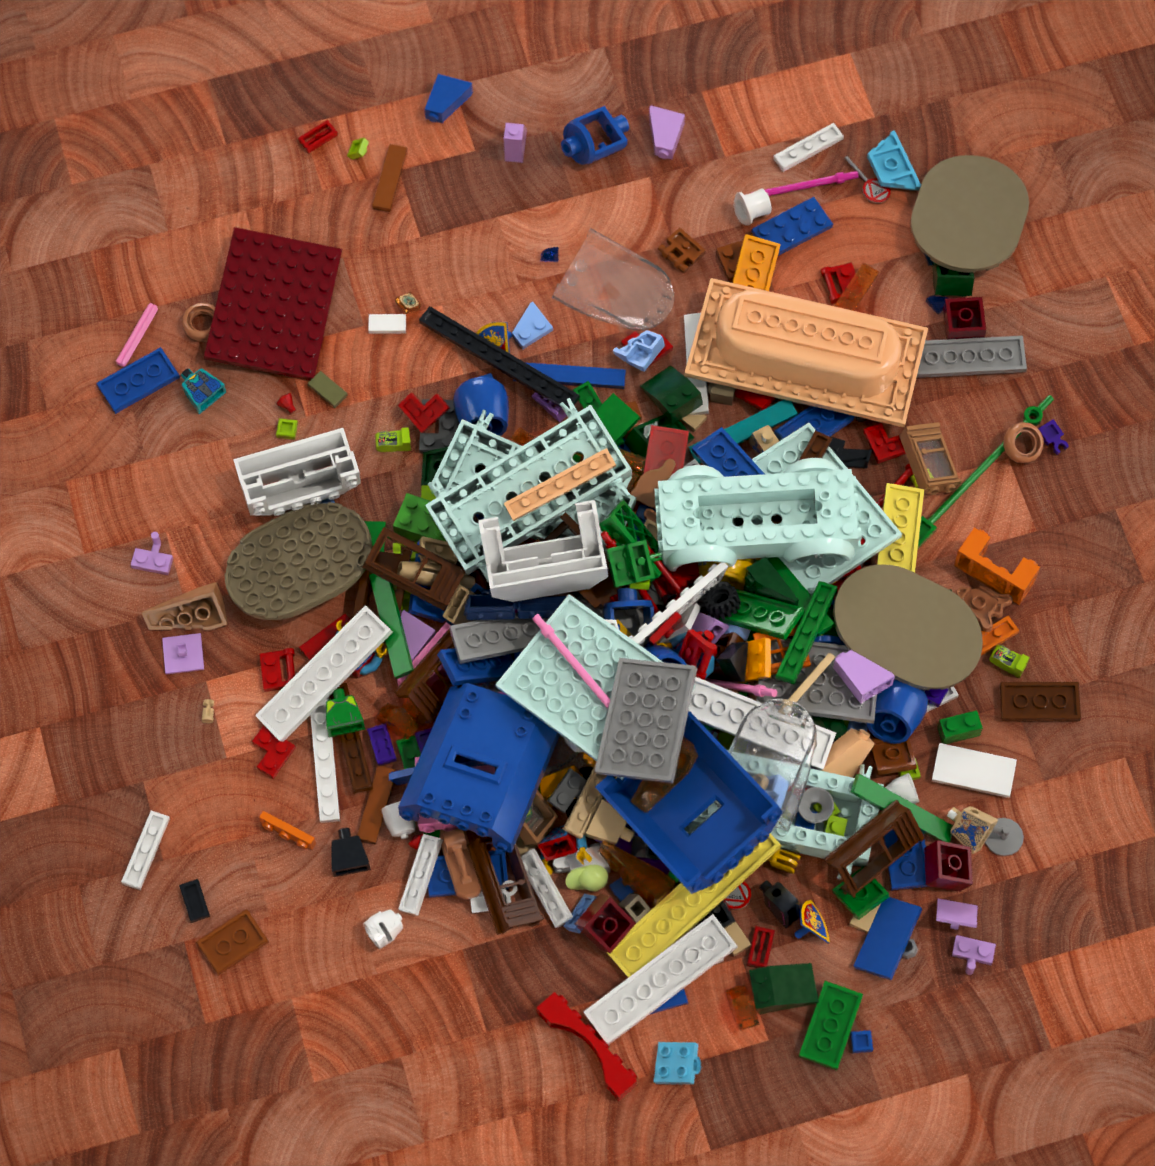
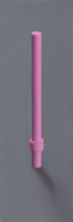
[532,614,610,708]
[705,678,777,697]

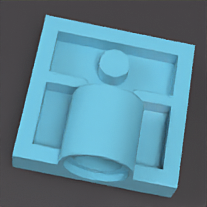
[654,1042,701,1084]

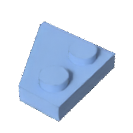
[512,302,553,349]

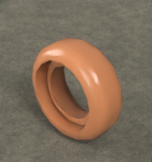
[182,303,215,342]
[1003,422,1044,464]

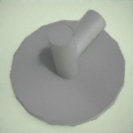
[985,818,1024,856]

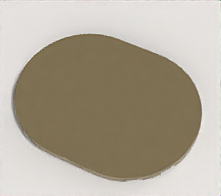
[910,155,1029,273]
[224,502,372,620]
[833,564,983,690]

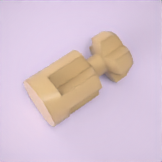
[202,699,214,723]

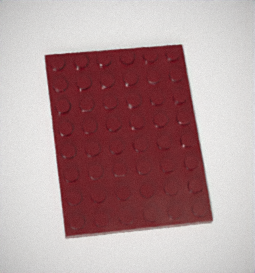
[204,227,342,381]

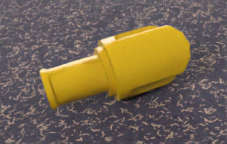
[767,848,801,874]

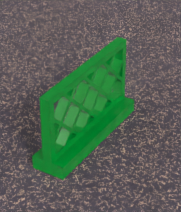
[599,499,663,582]

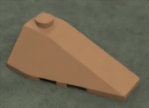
[142,582,228,630]

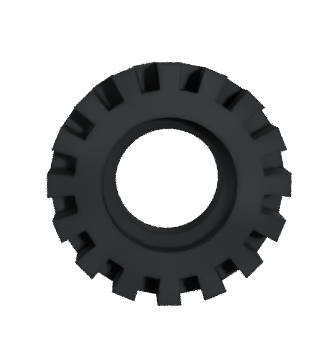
[703,583,741,620]

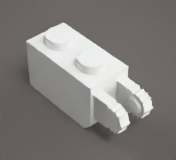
[553,843,610,874]

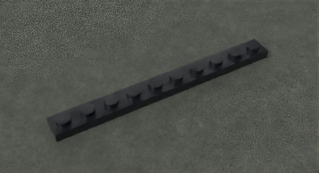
[419,306,580,408]

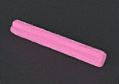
[116,303,158,367]

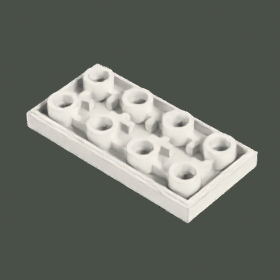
[932,743,1017,798]

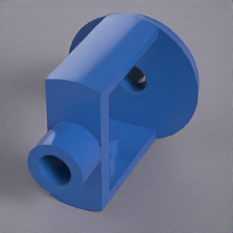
[561,106,629,165]
[603,588,654,647]

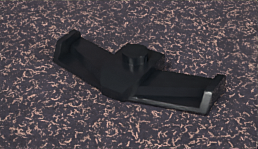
[829,437,872,468]

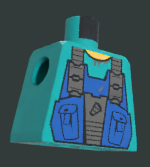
[181,368,226,414]

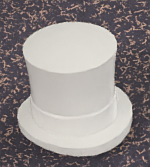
[734,189,771,225]

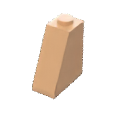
[821,728,875,778]

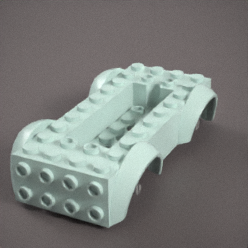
[654,458,862,572]

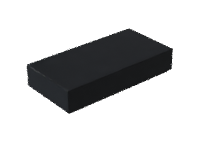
[179,879,210,923]

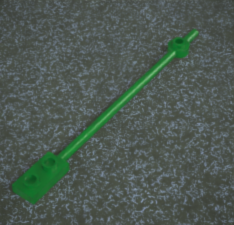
[918,395,1054,549]

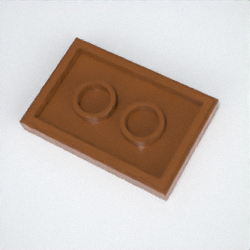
[196,909,269,976]

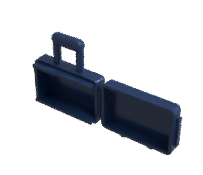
[464,589,567,620]

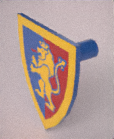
[476,322,512,353]
[794,900,830,944]

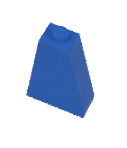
[425,74,473,123]

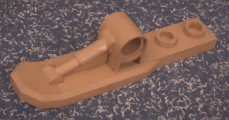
[439,828,482,900]

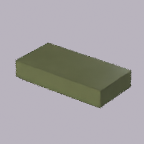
[308,371,348,408]

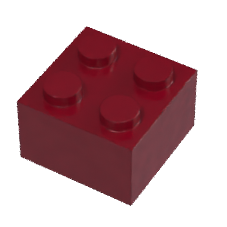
[943,297,986,339]
[924,840,973,892]
[574,894,636,954]

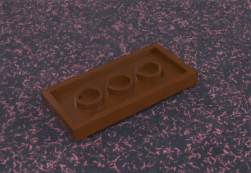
[1000,682,1081,721]

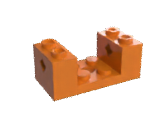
[954,527,1040,605]

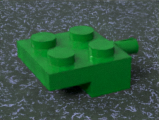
[605,540,662,587]

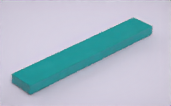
[688,400,798,464]

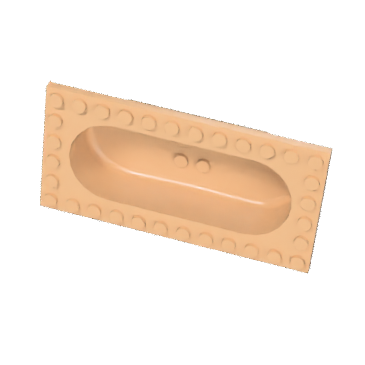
[684,278,928,427]

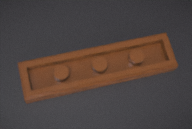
[372,144,408,212]
[357,765,397,845]

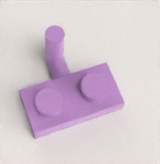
[131,532,173,575]
[952,935,996,975]

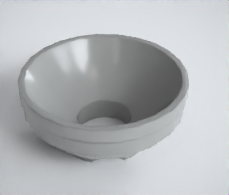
[798,787,834,824]

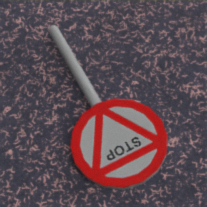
[845,156,891,203]
[725,881,751,910]

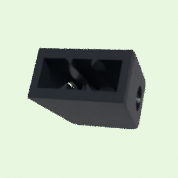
[331,828,371,877]
[759,880,800,929]

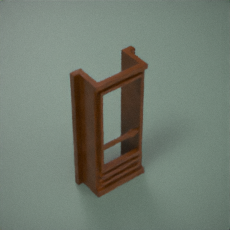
[534,512,628,610]
[362,527,465,611]
[353,546,412,643]
[394,629,462,726]
[824,800,925,898]
[467,836,544,935]

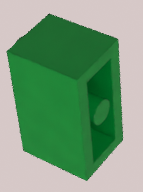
[937,710,983,744]

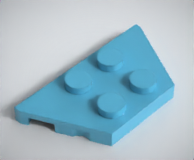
[867,130,921,191]

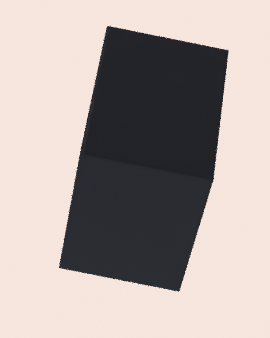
[716,642,748,682]

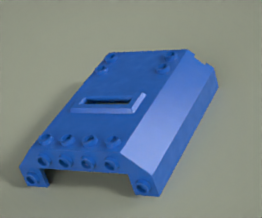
[398,683,560,853]
[595,711,783,894]

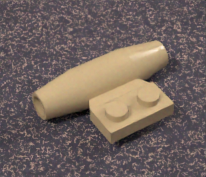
[397,536,475,590]

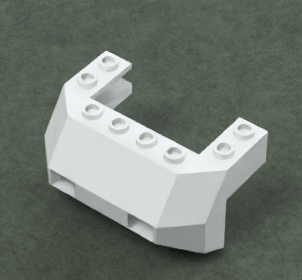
[233,428,361,516]
[478,500,608,602]

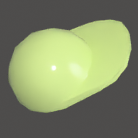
[565,865,608,891]

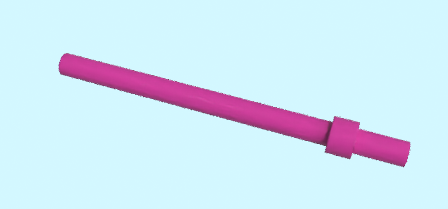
[751,171,858,196]

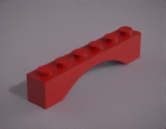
[536,992,637,1101]

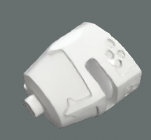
[885,773,920,804]
[381,801,415,839]
[363,909,403,949]

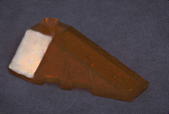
[631,736,698,813]
[598,841,675,910]

